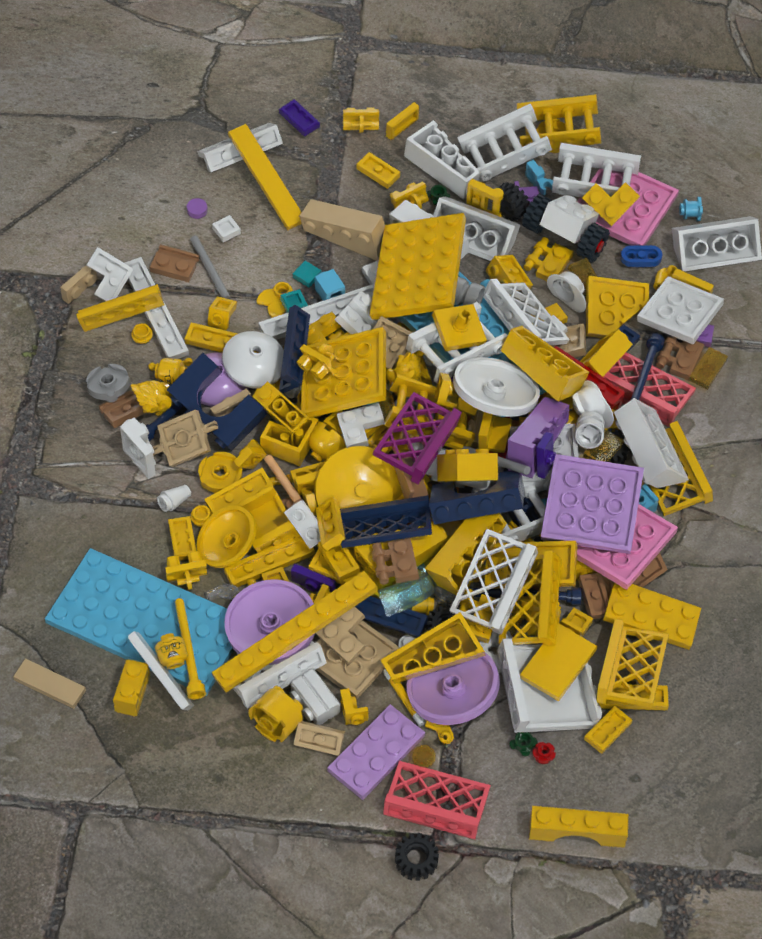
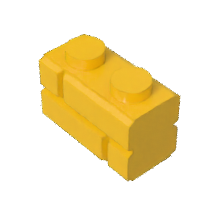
[113,659,150,716]

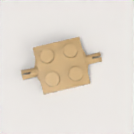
[153,410,218,467]

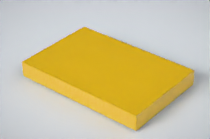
[520,623,597,701]

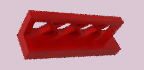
[554,346,625,411]

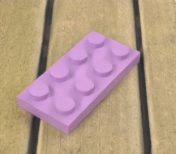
[327,704,425,800]

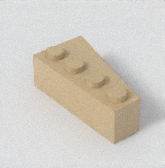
[299,199,385,261]

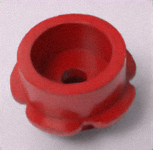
[533,742,556,764]

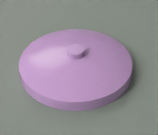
[225,579,315,665]
[407,653,500,725]

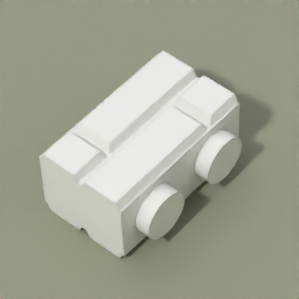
[290,669,340,725]

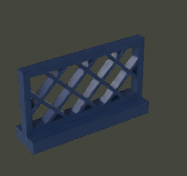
[340,495,432,548]

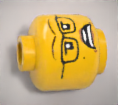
[155,358,187,386]
[155,633,188,670]

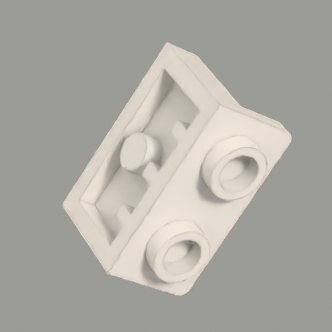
[284,500,321,549]

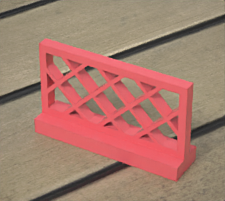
[603,352,696,427]
[383,761,491,839]

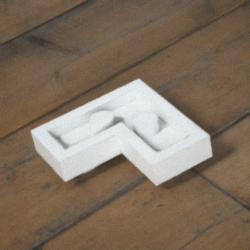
[86,247,133,302]
[337,403,385,448]

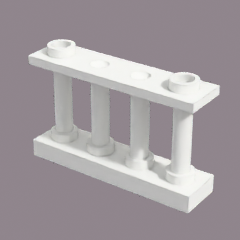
[457,103,552,182]
[552,143,641,198]
[406,302,508,384]
[499,480,550,543]

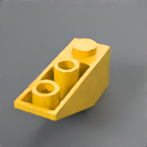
[252,381,309,434]

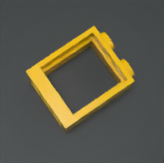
[580,329,633,377]

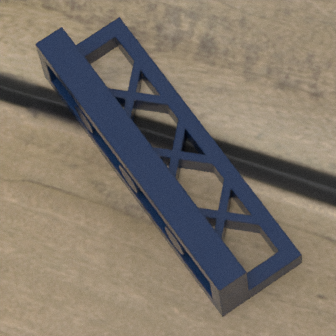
[279,305,310,394]
[355,596,428,638]

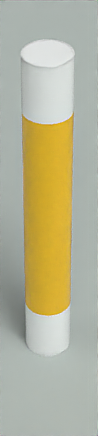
[383,669,426,727]

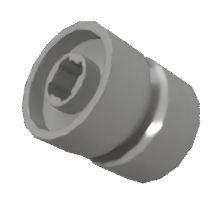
[454,277,485,305]

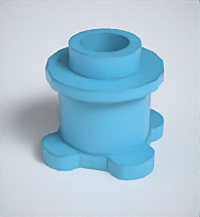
[679,197,703,221]

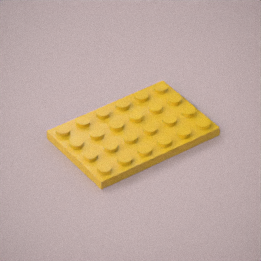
[370,213,466,320]

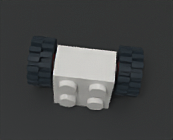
[522,194,610,263]

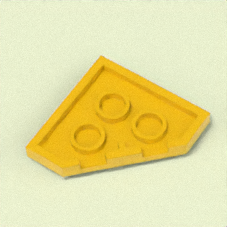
[586,276,649,338]

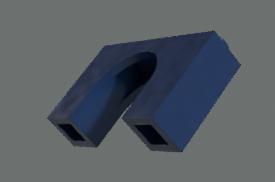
[167,353,268,451]
[429,470,525,525]

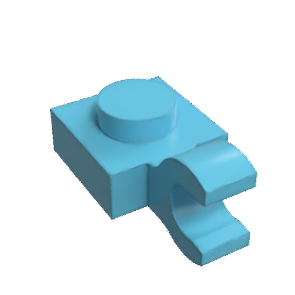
[525,159,553,195]

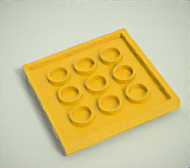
[301,327,386,418]

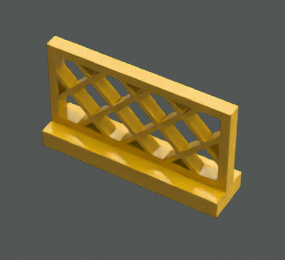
[648,421,713,516]
[498,550,561,646]
[597,619,669,708]

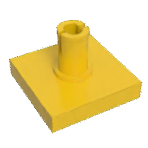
[432,304,487,351]

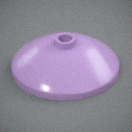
[201,352,249,407]

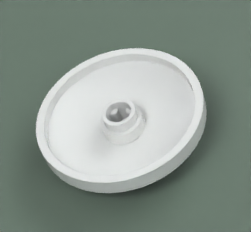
[453,357,540,417]

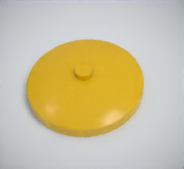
[314,446,403,532]

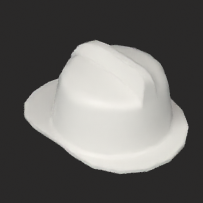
[547,271,586,313]
[572,380,614,428]

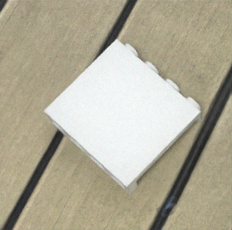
[497,636,602,733]

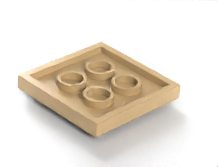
[316,621,400,700]

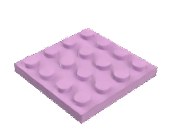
[541,454,644,554]

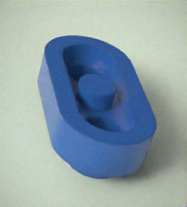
[620,245,663,267]

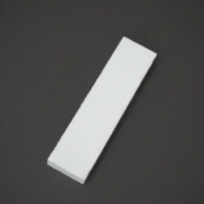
[128,631,194,711]

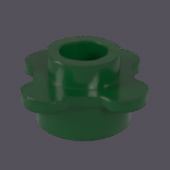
[427,185,450,206]
[510,732,538,757]

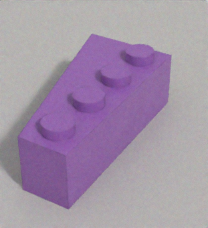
[506,397,569,478]

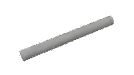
[190,235,231,299]
[463,446,530,475]

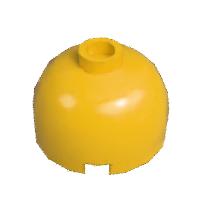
[309,421,346,462]

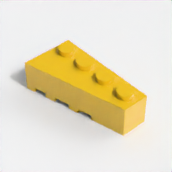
[500,325,589,401]
[425,513,507,596]
[381,612,486,684]

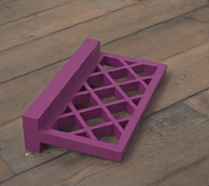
[373,392,462,485]

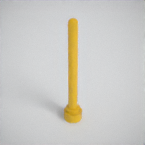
[175,598,206,700]

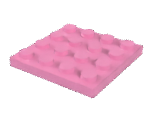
[577,169,679,246]
[577,504,678,590]

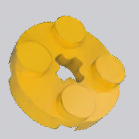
[198,452,243,493]

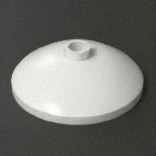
[222,331,284,388]

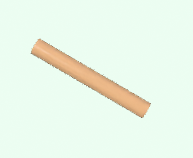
[264,455,302,504]

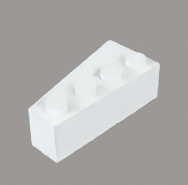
[404,120,480,200]

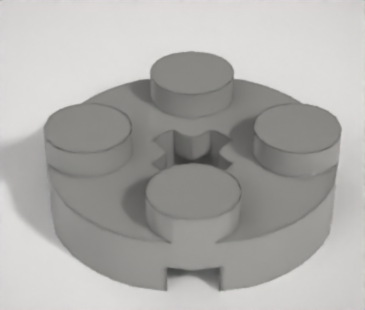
[86,364,131,403]

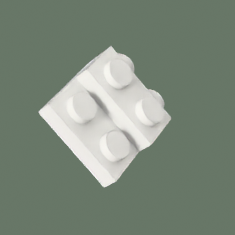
[334,291,392,334]
[120,417,156,479]

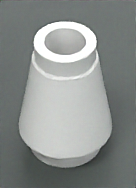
[157,485,191,512]

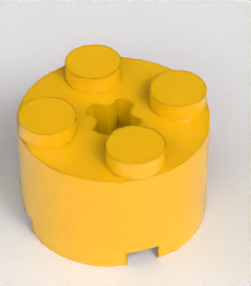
[248,685,303,742]

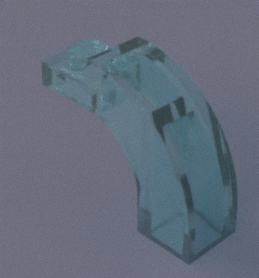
[378,567,435,617]

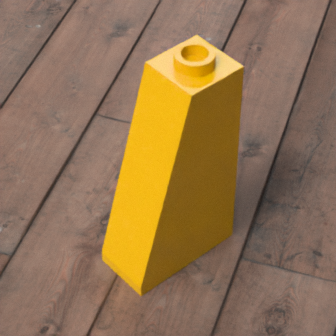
[354,522,448,589]

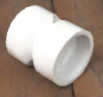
[575,411,605,449]

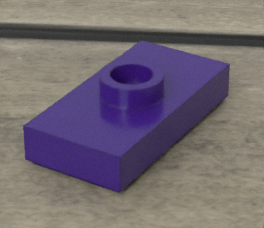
[279,99,320,137]
[536,432,556,479]
[291,564,335,592]

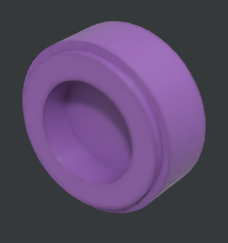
[187,198,207,219]

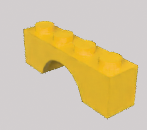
[529,806,628,848]

